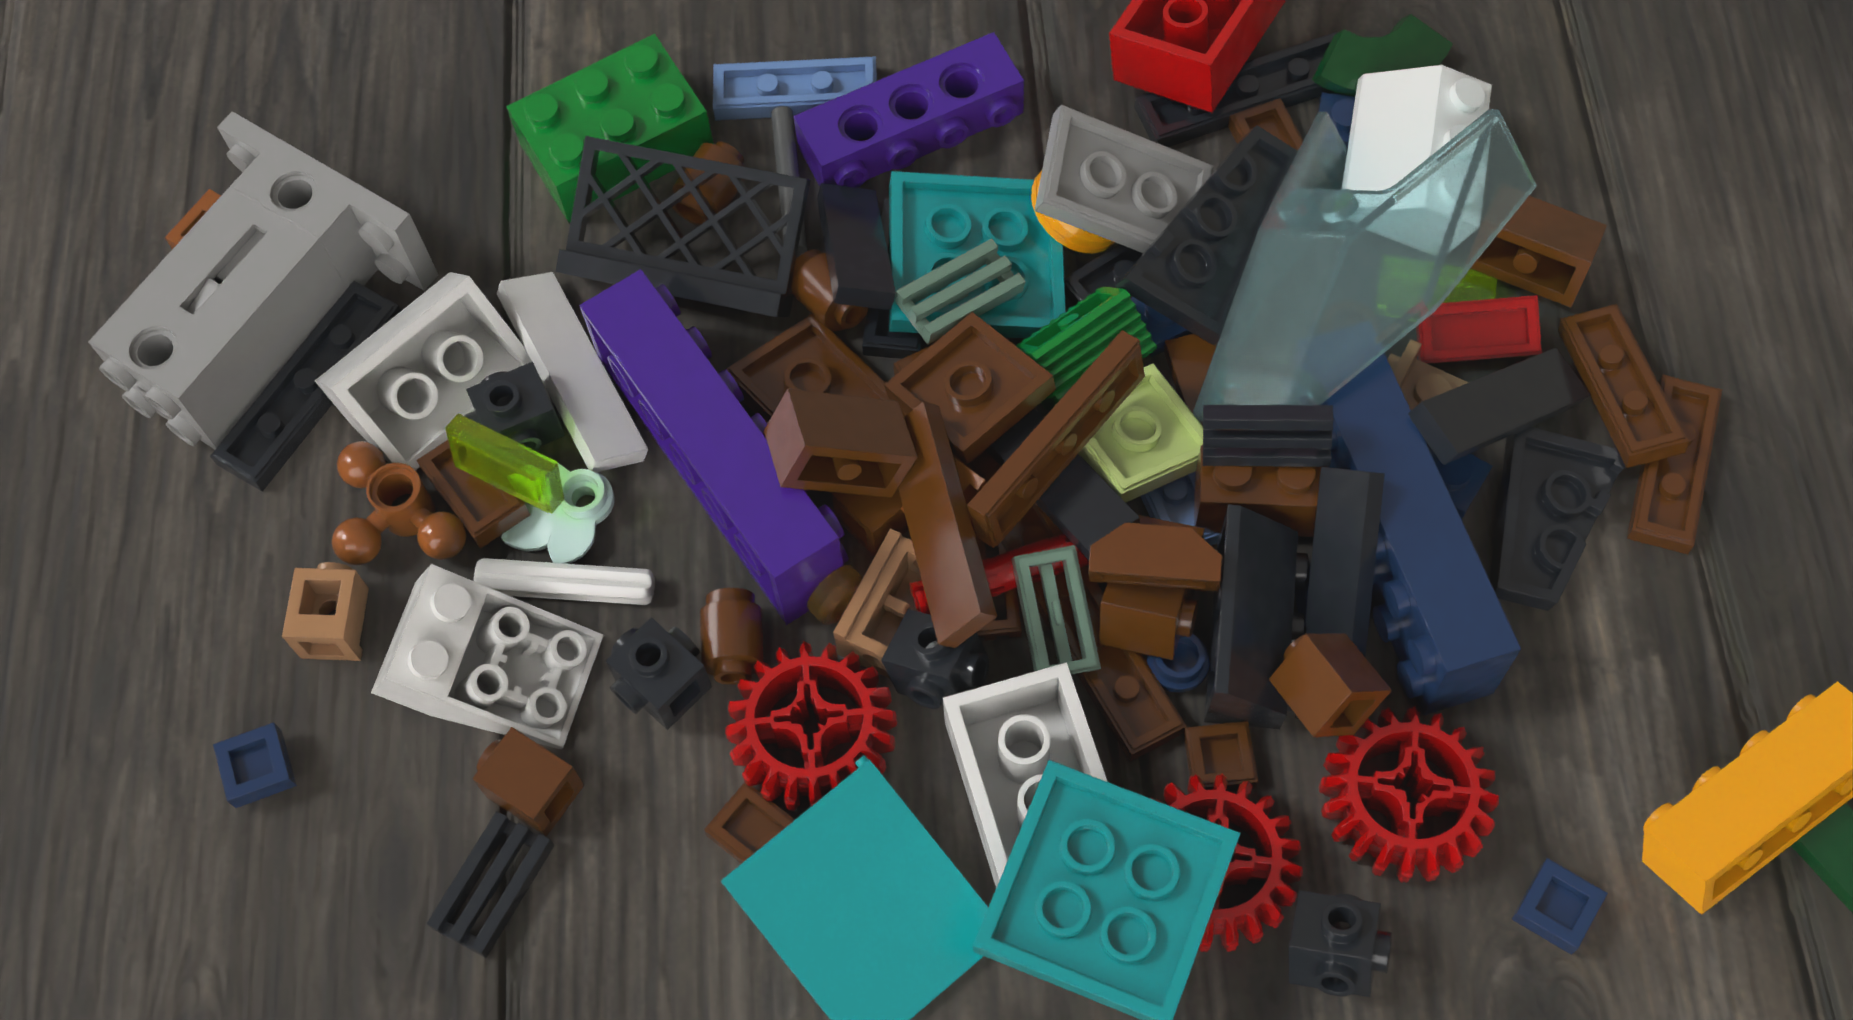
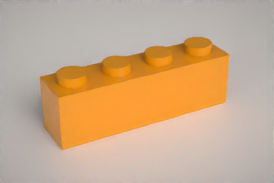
[1642,681,1853,915]

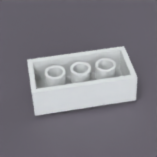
[943,662,1107,888]

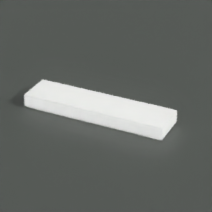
[497,272,648,473]

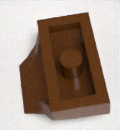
[1088,522,1222,591]

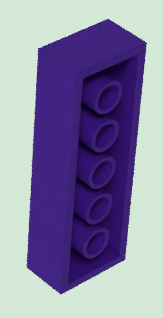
[579,269,849,625]

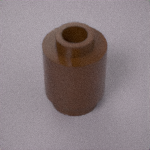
[672,141,746,227]
[791,249,868,332]
[700,588,764,685]

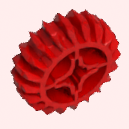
[725,641,897,811]
[1319,707,1499,883]
[1150,773,1303,952]

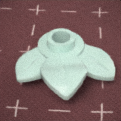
[501,461,615,564]

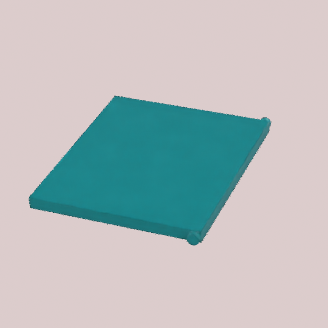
[720,755,988,1020]

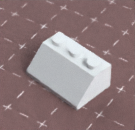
[1337,65,1492,258]
[315,272,532,471]

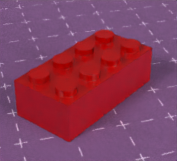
[1109,0,1286,113]

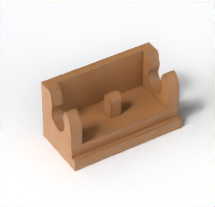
[833,529,922,678]

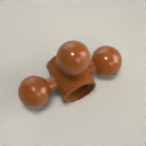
[332,441,467,566]

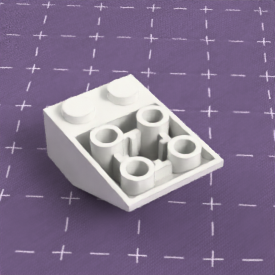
[371,564,603,749]

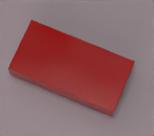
[1415,295,1542,364]

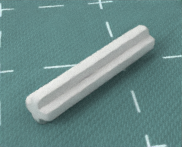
[474,558,655,605]

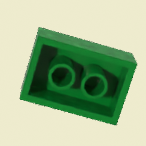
[506,33,714,223]

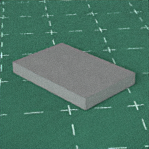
[1034,104,1213,253]

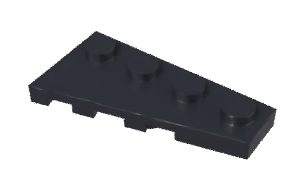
[1116,125,1304,346]

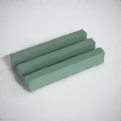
[894,238,1026,345]
[1011,545,1101,675]

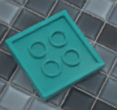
[889,171,1065,338]
[973,760,1240,1020]

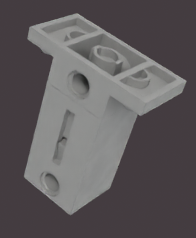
[88,111,438,450]

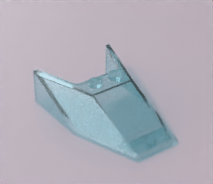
[1193,109,1537,430]

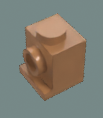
[282,562,369,661]

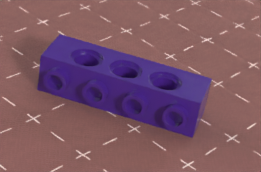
[793,32,1024,188]

